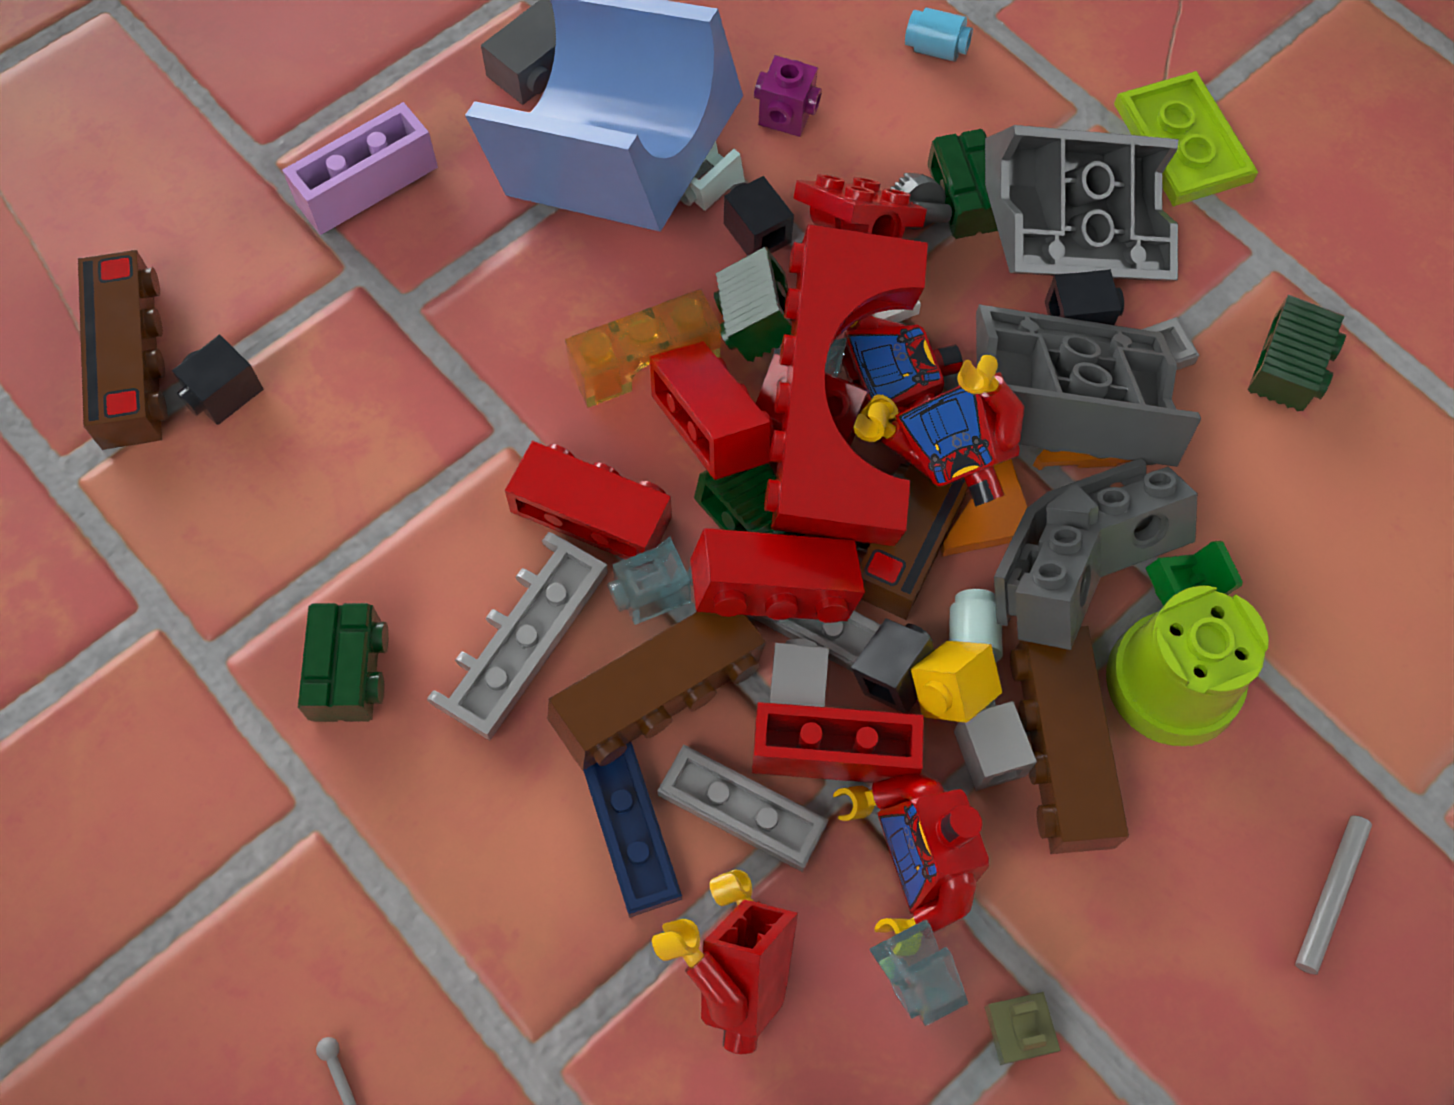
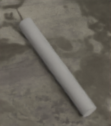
[1295,816,1372,975]

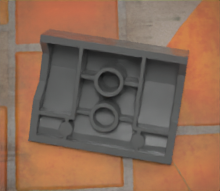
[985,125,1178,281]
[976,304,1201,467]

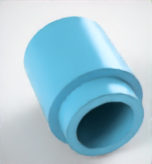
[905,7,973,62]

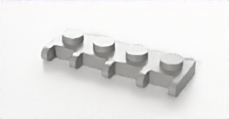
[427,532,608,741]

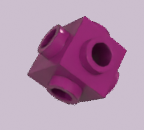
[754,55,822,137]

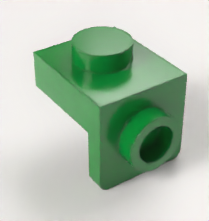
[1145,541,1243,607]

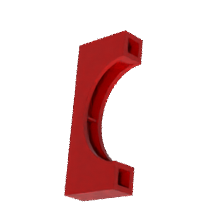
[764,224,928,546]

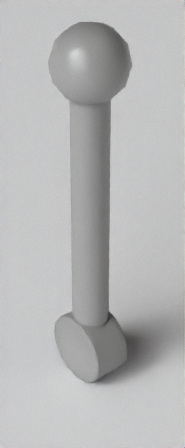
[316,1037,357,1105]

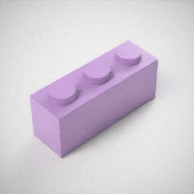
[282,102,438,235]

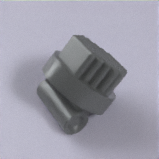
[890,173,952,230]

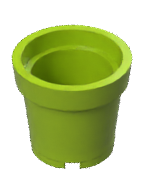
[1106,586,1269,746]

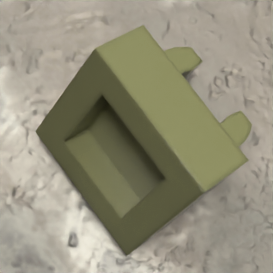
[985,992,1061,1066]

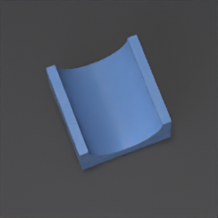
[465,0,743,232]

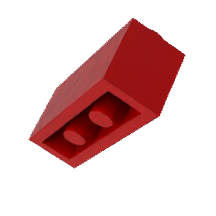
[649,341,774,480]
[504,440,672,568]
[690,528,865,623]
[752,702,924,783]

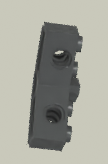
[994,458,1198,650]

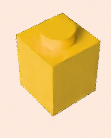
[911,641,1002,723]

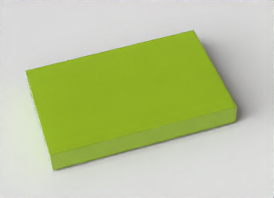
[1114,71,1258,206]

